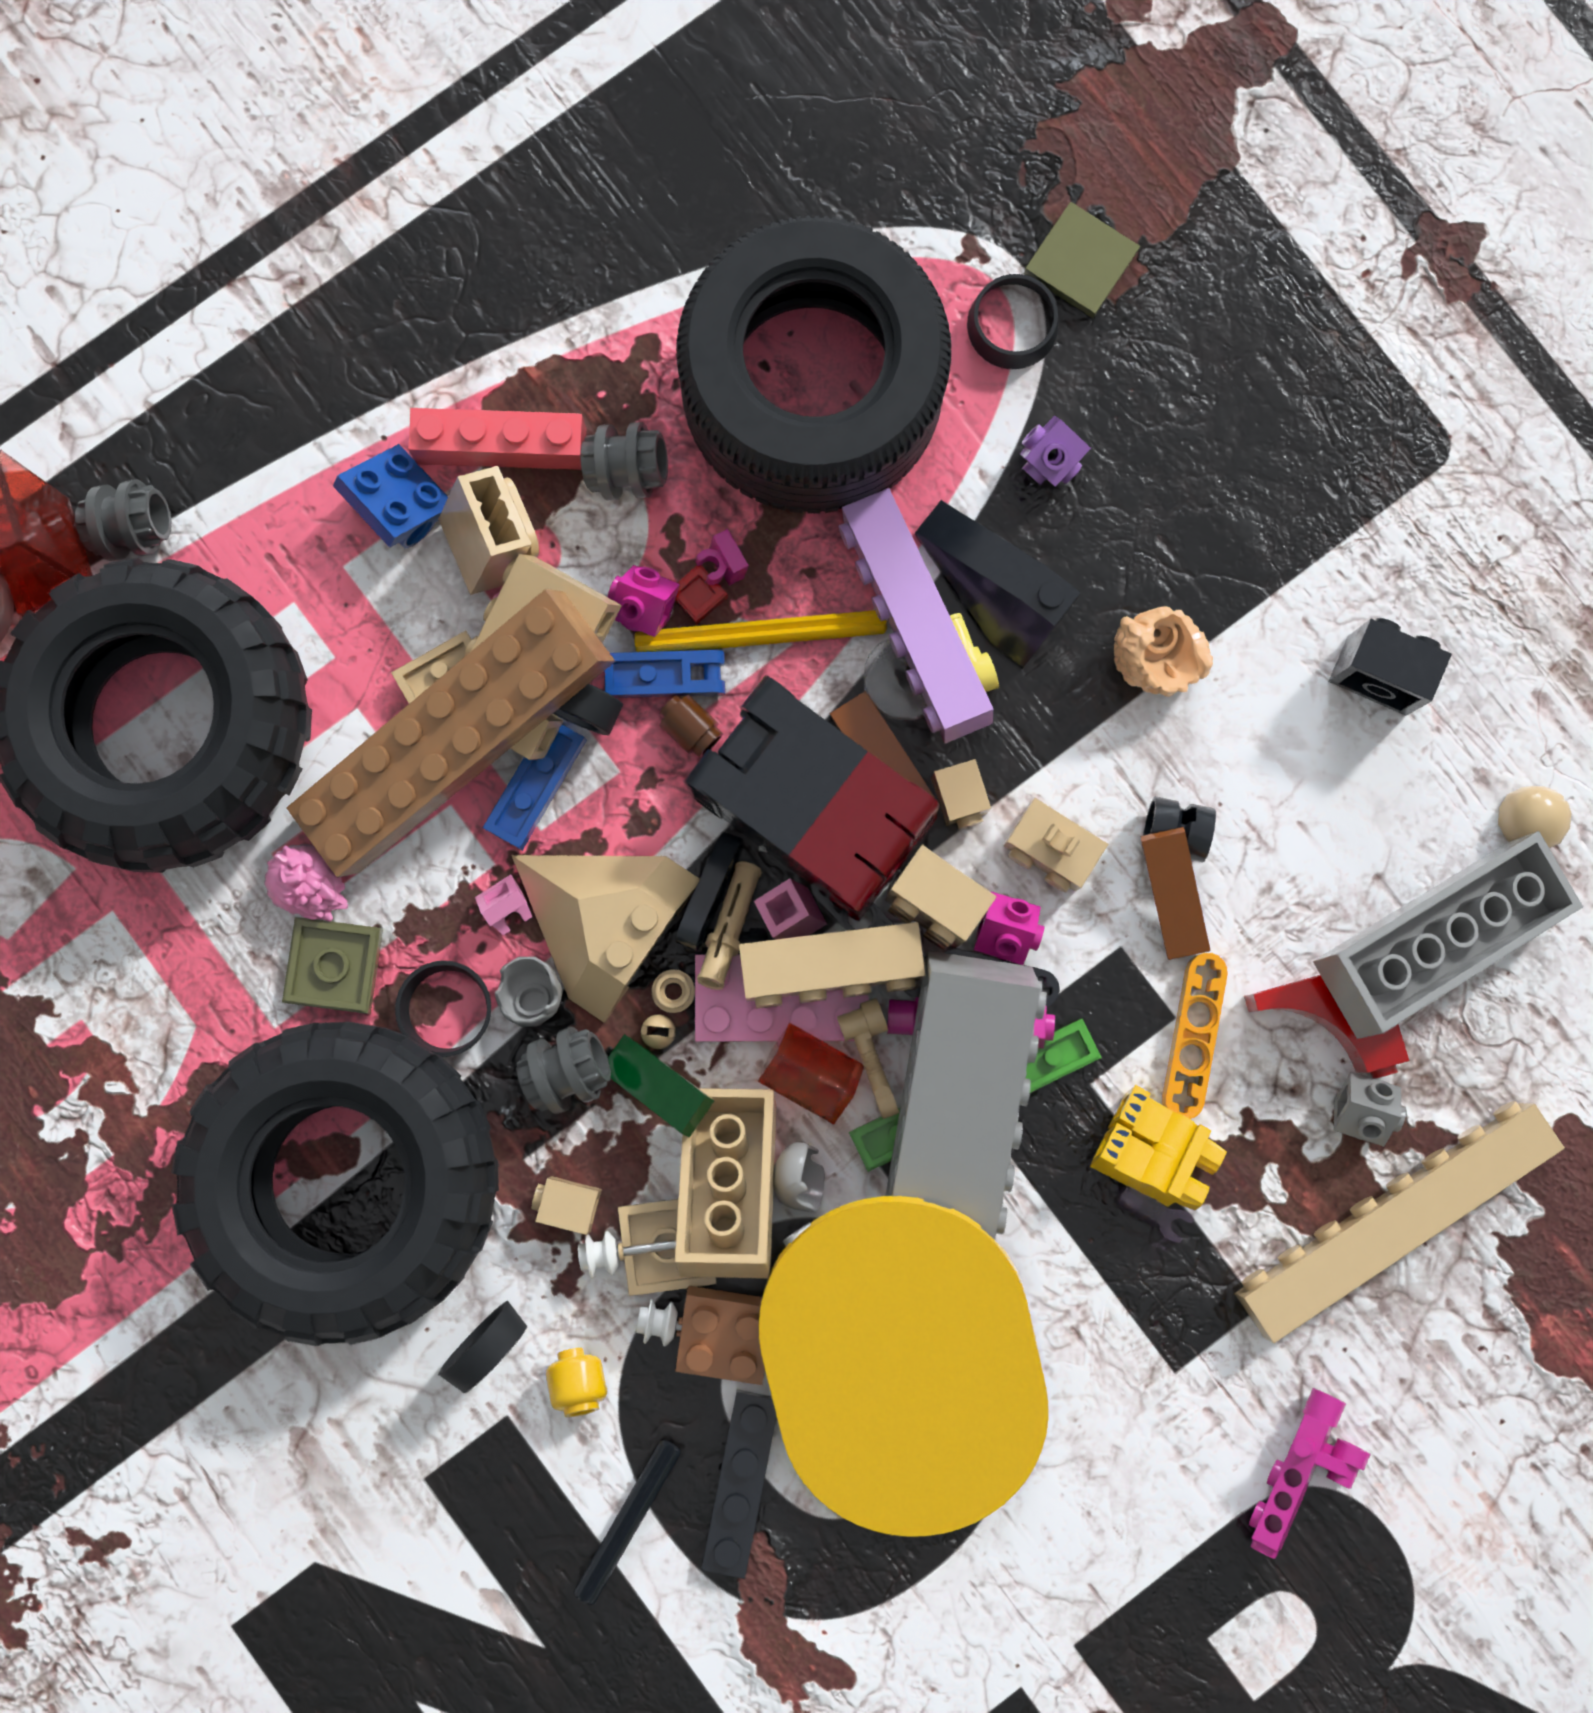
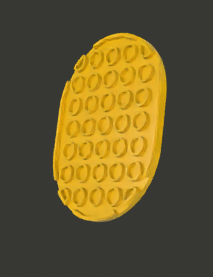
[759,1196,1049,1537]

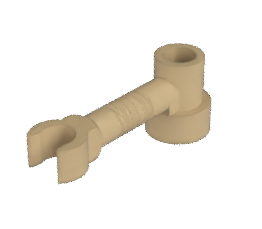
[837,998,899,1119]

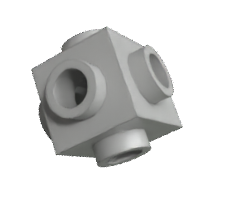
[1334,1071,1406,1146]

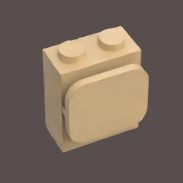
[438,466,539,595]

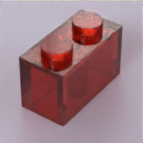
[758,1022,865,1125]

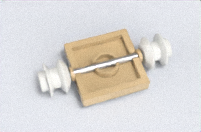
[578,1198,717,1296]

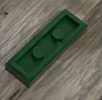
[608,1034,714,1138]

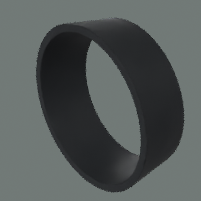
[967,274,1058,369]
[395,961,491,1057]
[438,1301,527,1393]

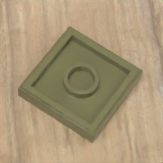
[1024,202,1140,318]
[282,917,383,1014]

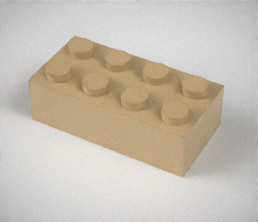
[739,922,925,1009]
[675,1088,777,1278]

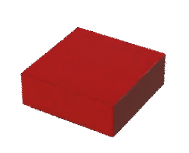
[675,565,728,625]

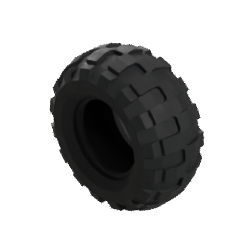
[0,558,312,873]
[171,1022,499,1346]

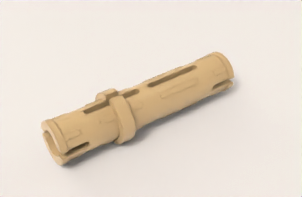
[697,861,762,990]

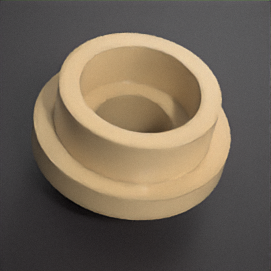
[652,970,695,1013]

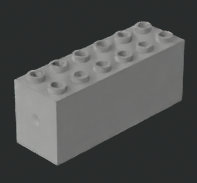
[885,950,1046,1240]

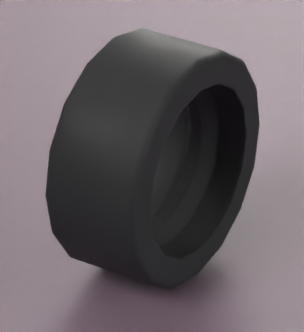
[553,684,623,736]

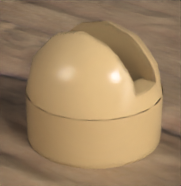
[641,1014,676,1049]

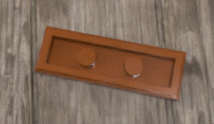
[829,691,935,799]
[1140,827,1211,960]

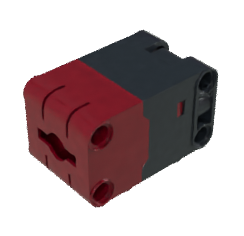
[683,675,940,922]

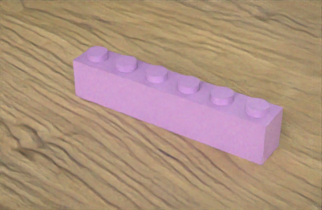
[838,488,994,744]

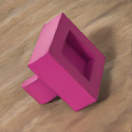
[695,529,749,586]

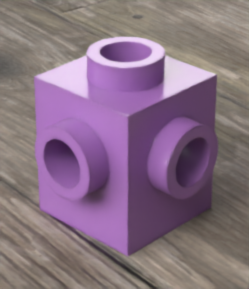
[1019,416,1091,487]

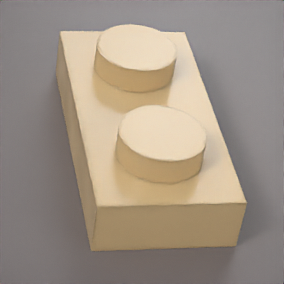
[391,630,472,704]

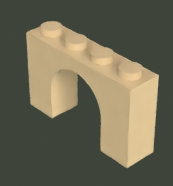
[464,554,622,760]

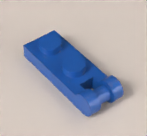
[605,650,726,698]

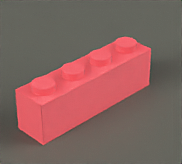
[408,408,587,470]

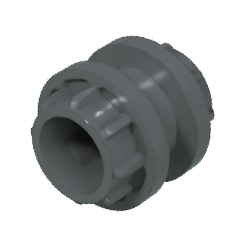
[581,422,668,500]
[75,479,172,561]
[517,1027,611,1114]

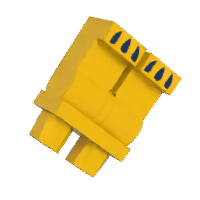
[1089,1085,1227,1210]

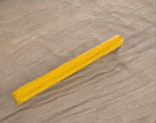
[634,610,887,652]

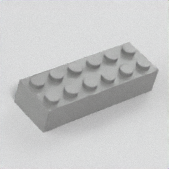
[1313,831,1583,1039]

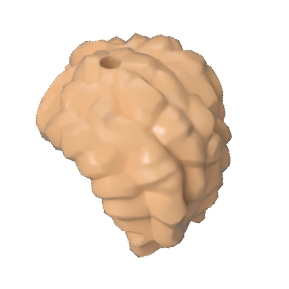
[1114,606,1213,697]

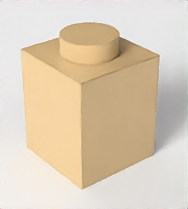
[931,759,991,829]
[531,1176,602,1235]

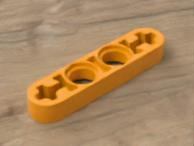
[1162,953,1228,1119]

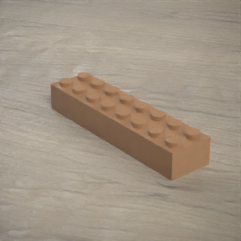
[286,589,616,878]

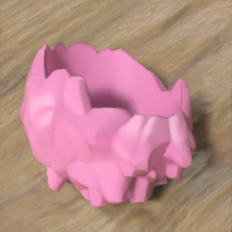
[264,844,348,922]

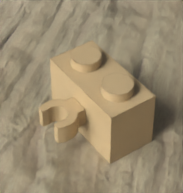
[1003,798,1109,892]

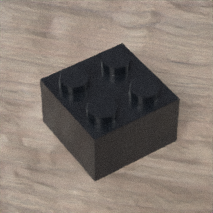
[1328,618,1452,716]

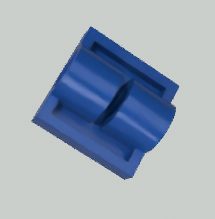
[333,444,448,549]

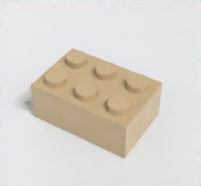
[885,845,997,950]

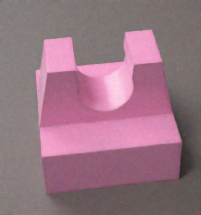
[474,874,532,935]

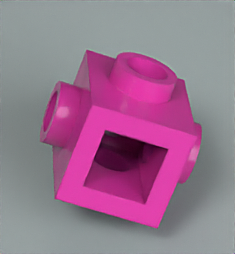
[608,565,680,637]
[974,891,1045,965]

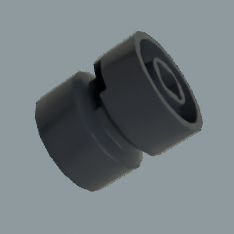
[1142,796,1216,863]

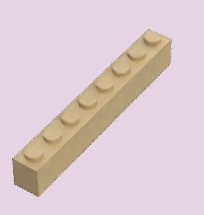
[1235,1101,1565,1343]

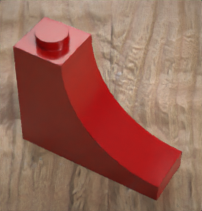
[1244,975,1410,1079]

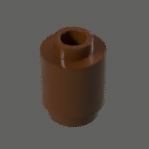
[659,695,723,758]

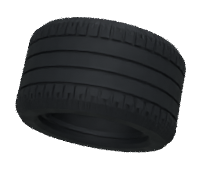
[676,216,952,514]

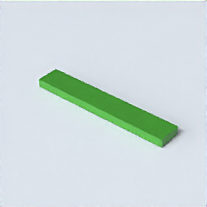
[849,1019,1102,1172]

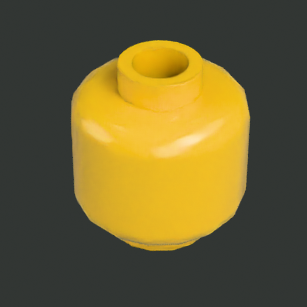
[545,1348,607,1418]

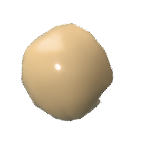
[1498,786,1571,848]

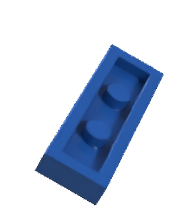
[482,725,587,851]

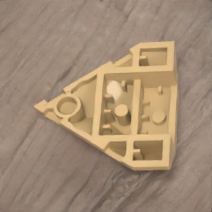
[512,855,700,1023]

